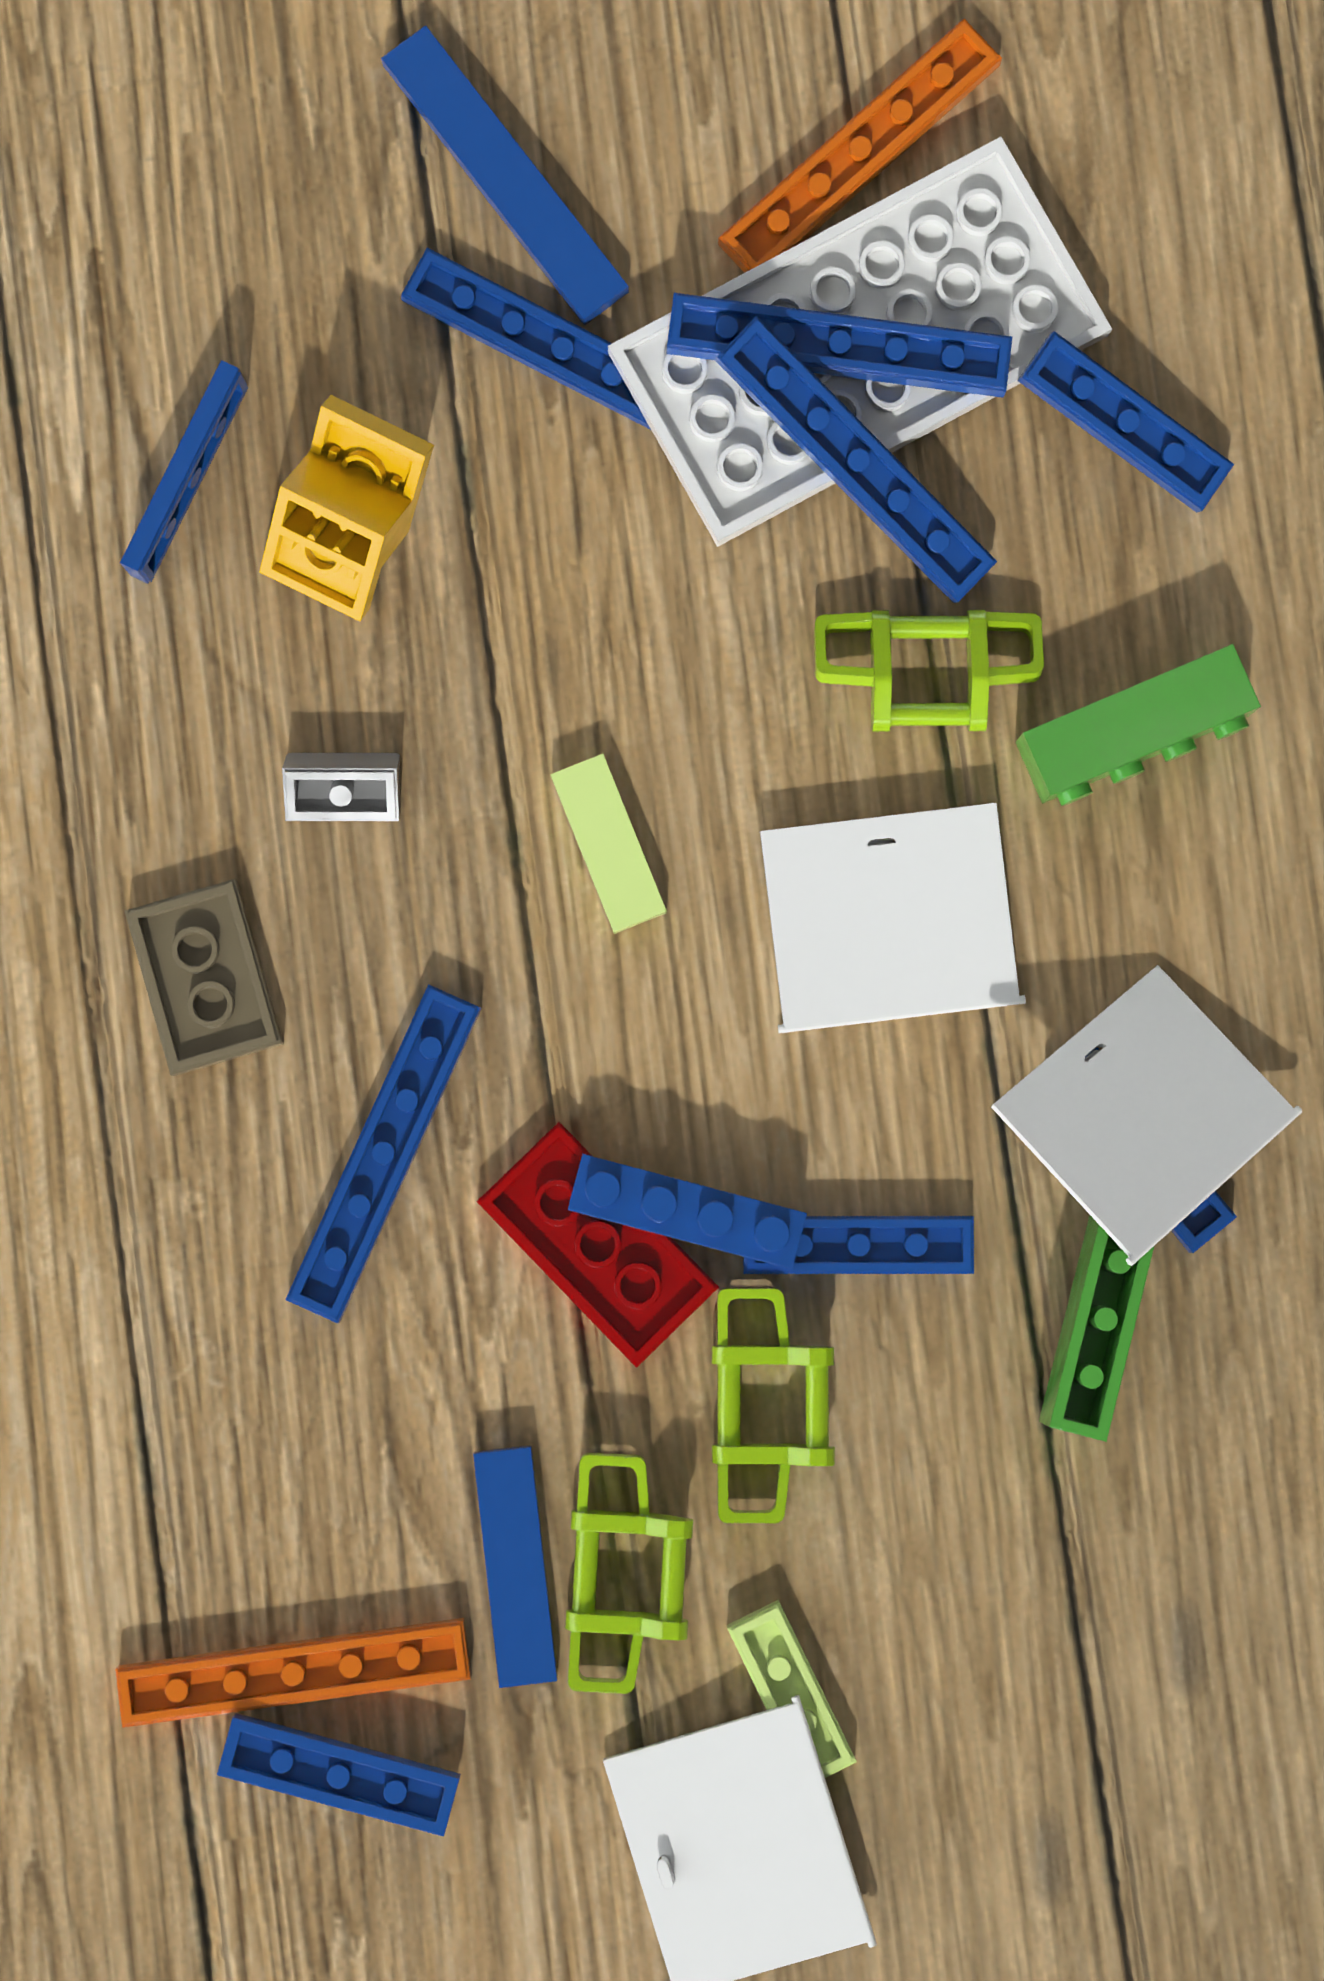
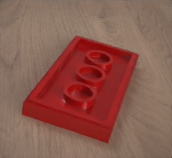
[476,1122,719,1368]

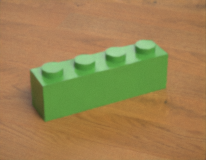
[1015,644,1261,806]
[1039,1215,1154,1442]

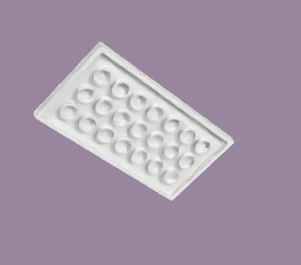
[608,137,1112,547]

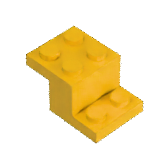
[259,395,434,621]

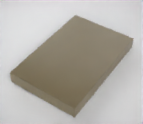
[125,879,284,1076]

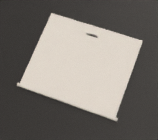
[760,803,1026,1033]
[991,965,1302,1266]
[603,1695,877,1981]

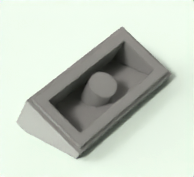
[282,753,400,821]

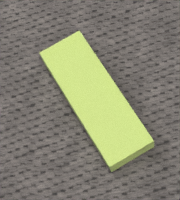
[550,754,667,934]
[727,1599,857,1778]

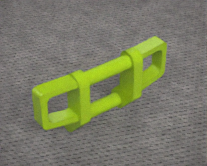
[814,610,1044,732]
[712,1288,835,1523]
[565,1453,693,1694]

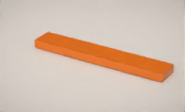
[718,18,1002,273]
[115,1618,472,1728]

